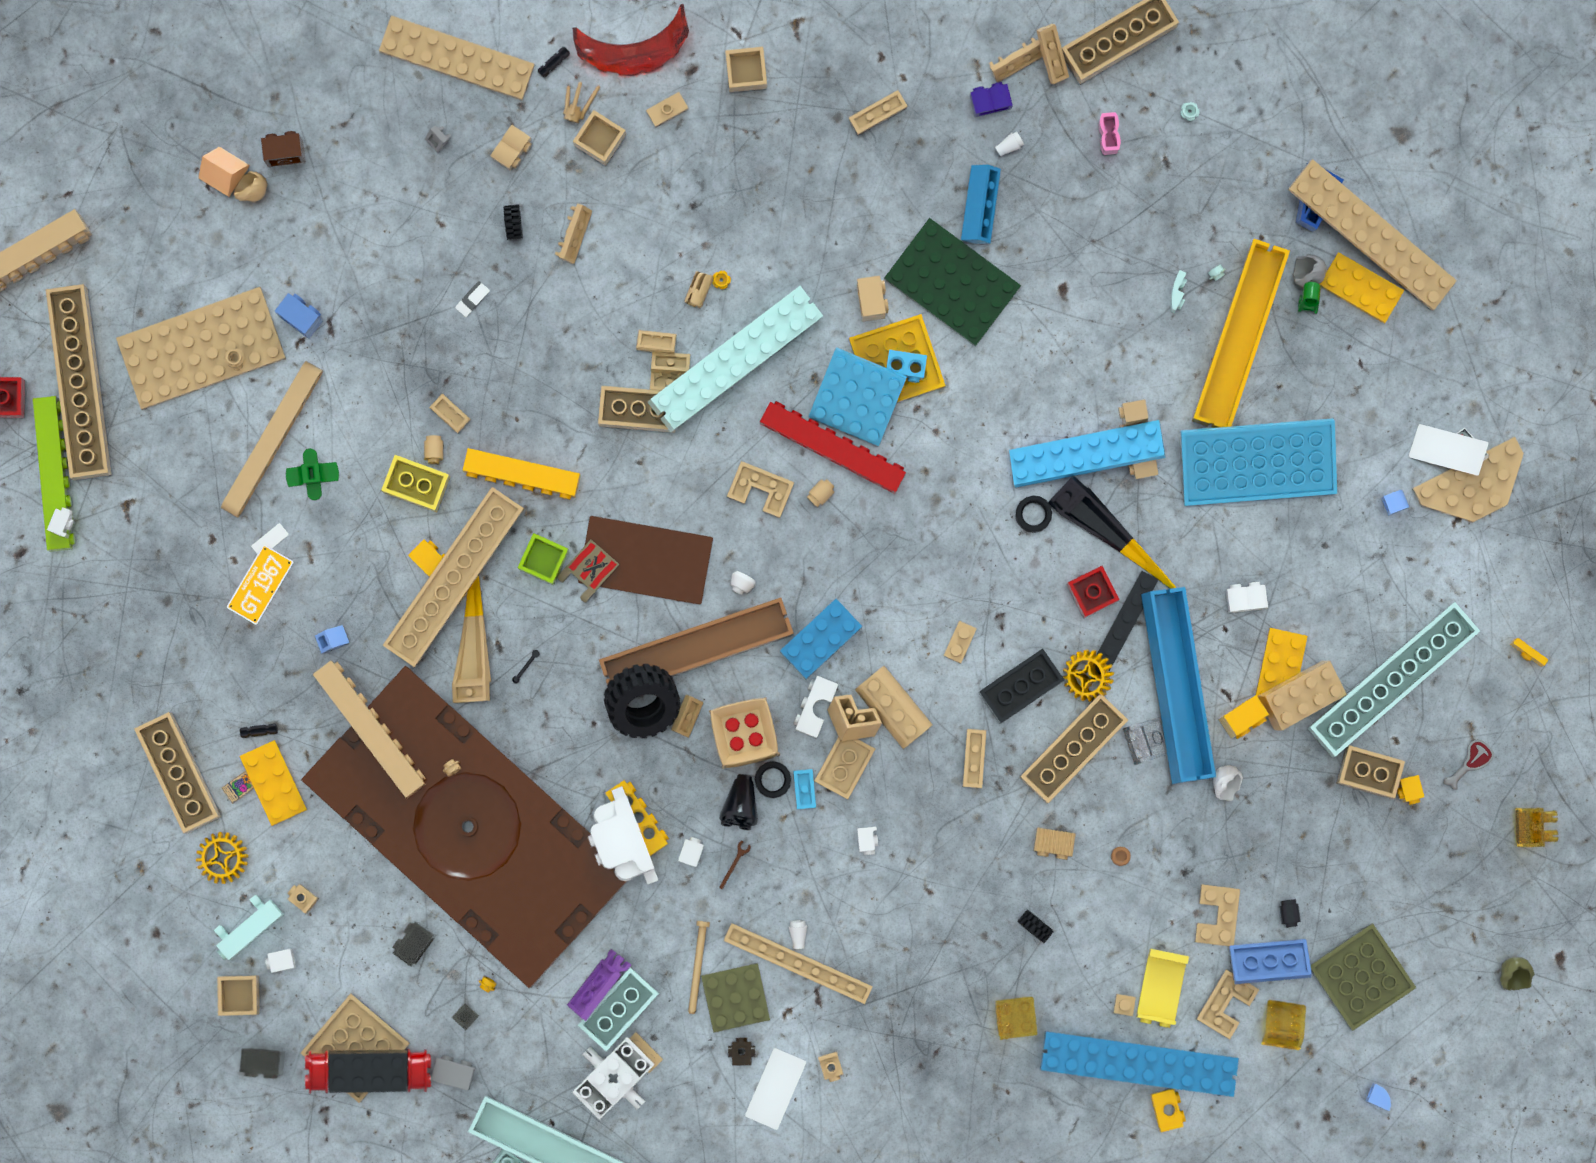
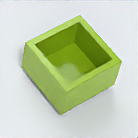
[517,533,569,586]

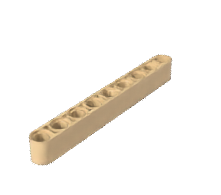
[221,361,323,518]

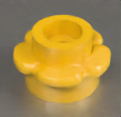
[712,271,731,289]
[479,976,497,993]

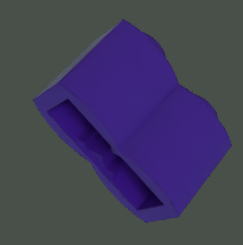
[970,82,1013,117]

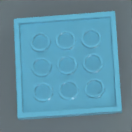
[808,347,907,446]

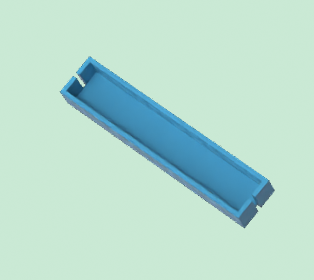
[1141,587,1216,784]
[1040,1031,1239,1097]

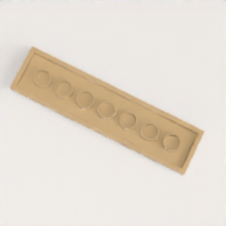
[379,15,535,101]

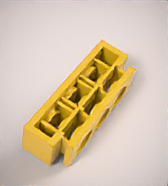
[605,780,669,856]

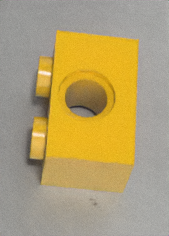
[1150,1088,1186,1132]

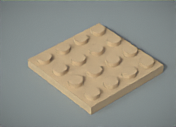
[301,993,410,1103]

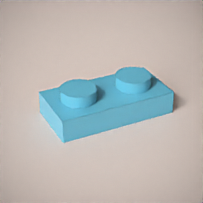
[793,769,816,809]

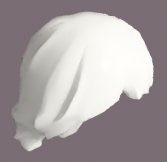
[1213,765,1243,801]

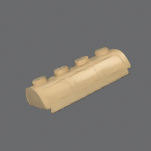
[855,666,933,749]

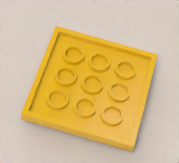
[849,314,946,403]

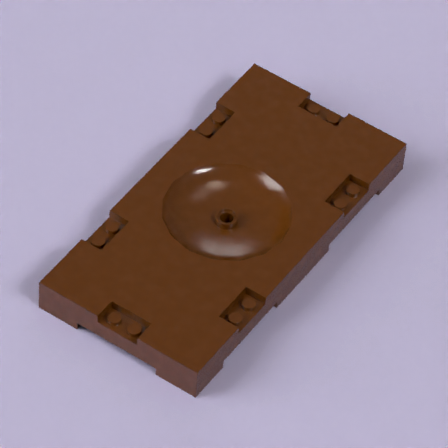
[301,665,628,989]

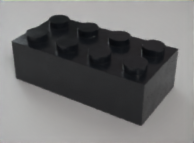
[978,648,1064,724]

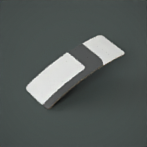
[455,281,490,317]

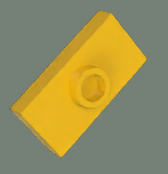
[1510,638,1548,667]

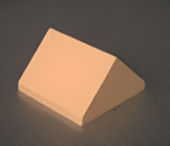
[198,147,250,197]

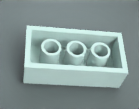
[578,968,659,1051]

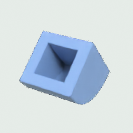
[1381,490,1409,516]
[315,625,349,654]
[1366,1083,1391,1111]

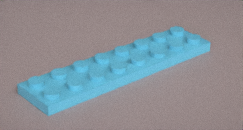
[1009,420,1166,488]

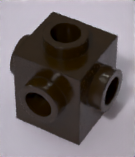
[728,1038,755,1066]

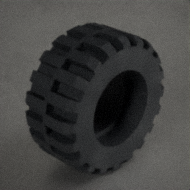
[604,664,681,739]

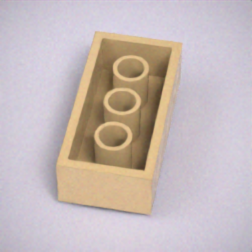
[598,386,676,433]
[1258,661,1347,731]

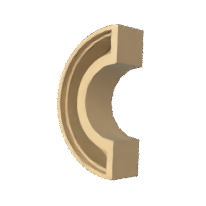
[1118,399,1159,479]

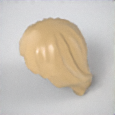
[234,171,267,202]

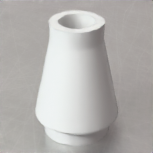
[995,131,1024,156]
[788,920,808,949]

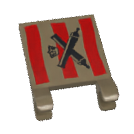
[557,539,620,603]

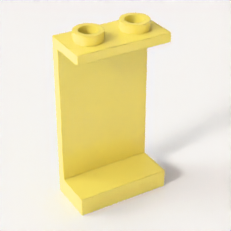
[1136,949,1189,1028]

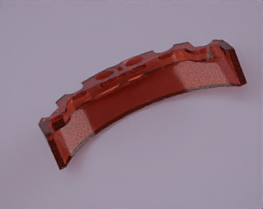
[573,4,689,76]

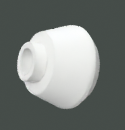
[730,571,756,595]

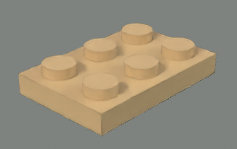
[814,737,875,800]

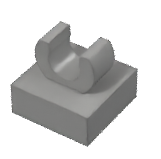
[425,126,451,152]

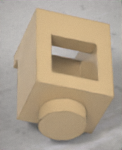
[287,884,319,914]
[818,1051,843,1082]

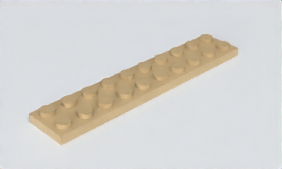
[1288,159,1457,310]
[383,487,524,667]

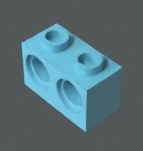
[887,350,927,383]

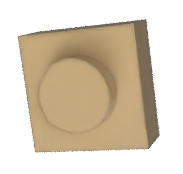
[1113,994,1136,1016]

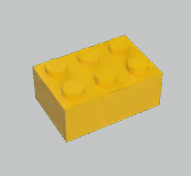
[1218,695,1269,739]

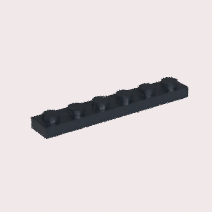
[1096,571,1159,674]

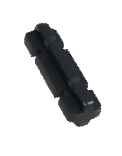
[537,46,570,78]
[240,723,278,738]

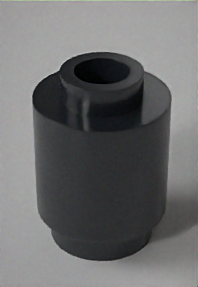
[1279,899,1301,928]

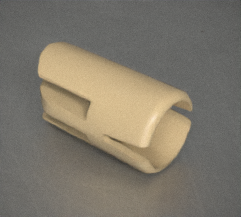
[684,271,714,308]

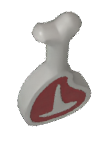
[1444,739,1494,790]

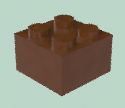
[261,131,306,168]

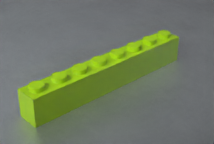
[33,396,75,552]

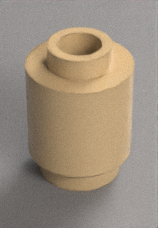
[424,435,443,464]
[807,479,835,508]

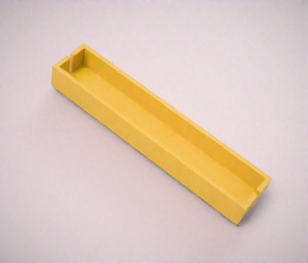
[1192,239,1290,428]

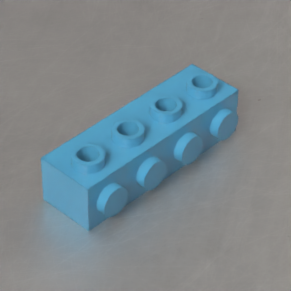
[961,165,1001,244]

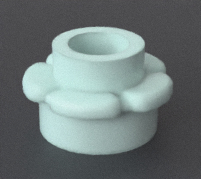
[1181,102,1199,121]
[1208,264,1226,281]

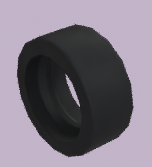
[1015,495,1052,533]
[755,761,791,798]

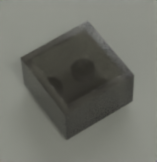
[392,921,437,967]
[239,1048,285,1079]

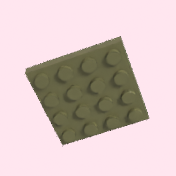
[1311,923,1416,1031]

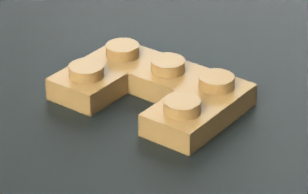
[727,461,794,518]
[1195,885,1240,946]
[1196,969,1259,1039]

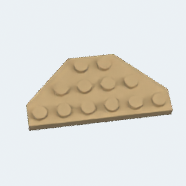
[1412,437,1524,523]

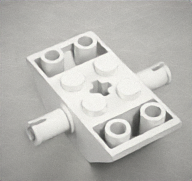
[572,1037,655,1120]

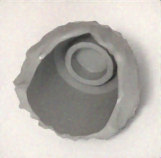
[1293,254,1327,287]

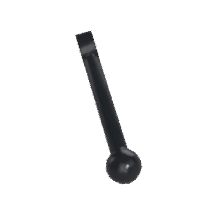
[512,650,540,683]

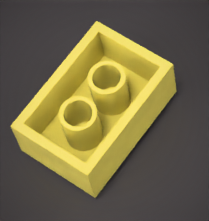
[381,455,450,512]

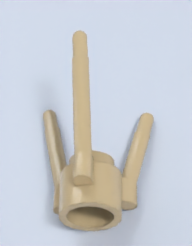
[563,82,600,123]

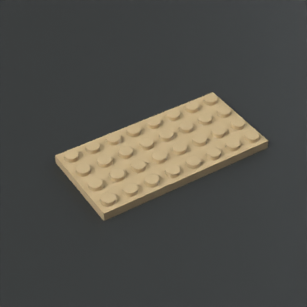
[116,287,286,410]

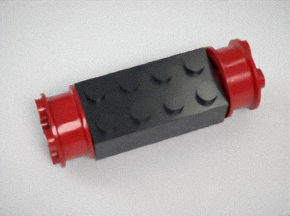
[305,1049,431,1094]

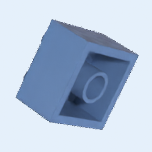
[275,293,323,339]

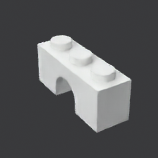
[793,676,839,739]

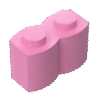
[1098,112,1121,155]

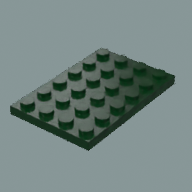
[884,218,1021,347]

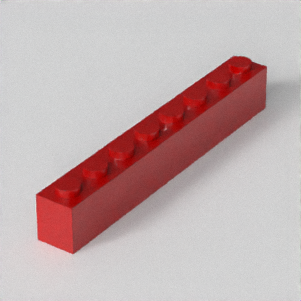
[760,401,906,494]

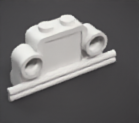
[588,787,658,884]

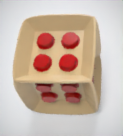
[709,697,780,769]

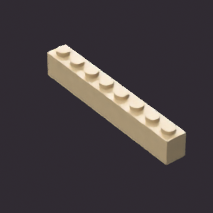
[313,660,426,798]

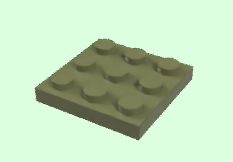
[701,963,770,1033]

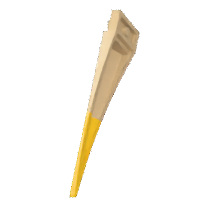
[452,575,491,703]

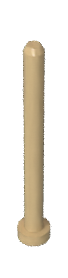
[688,921,710,1014]

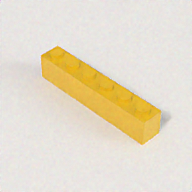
[463,448,581,500]

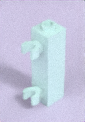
[214,895,284,960]

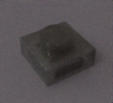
[452,1003,479,1030]

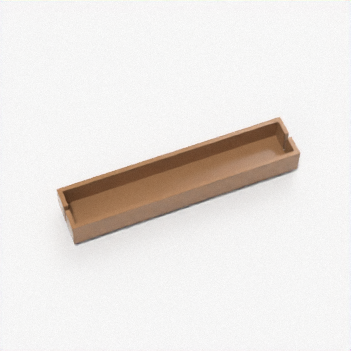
[599,597,794,684]

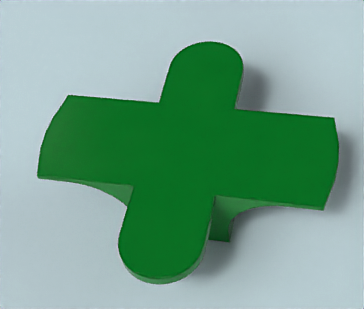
[286,448,339,500]

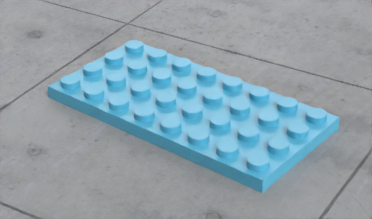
[1180,418,1337,506]

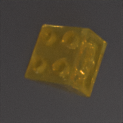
[995,997,1038,1040]
[1262,1000,1306,1050]

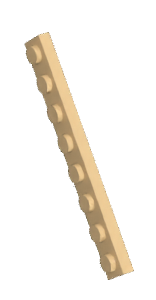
[724,923,873,1004]

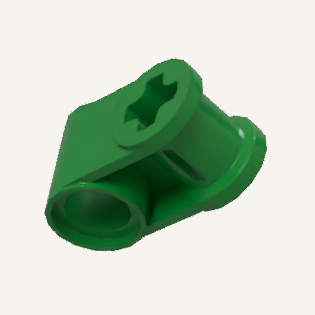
[1298,282,1321,314]

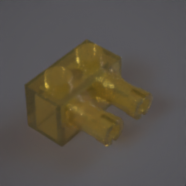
[1516,807,1558,847]

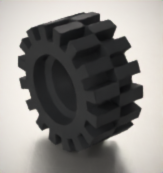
[503,204,523,240]
[1017,910,1054,943]

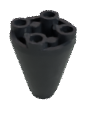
[720,774,758,830]

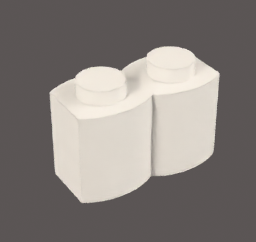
[1226,582,1268,613]

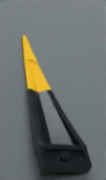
[1048,475,1176,589]

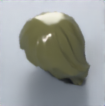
[1500,957,1535,991]

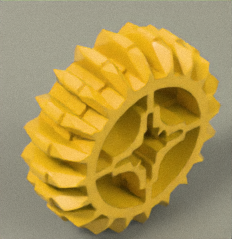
[1063,649,1114,702]
[196,832,249,884]

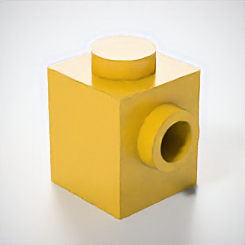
[1397,775,1425,805]

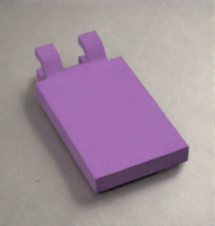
[567,949,631,1021]

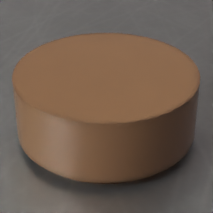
[1111,847,1131,866]

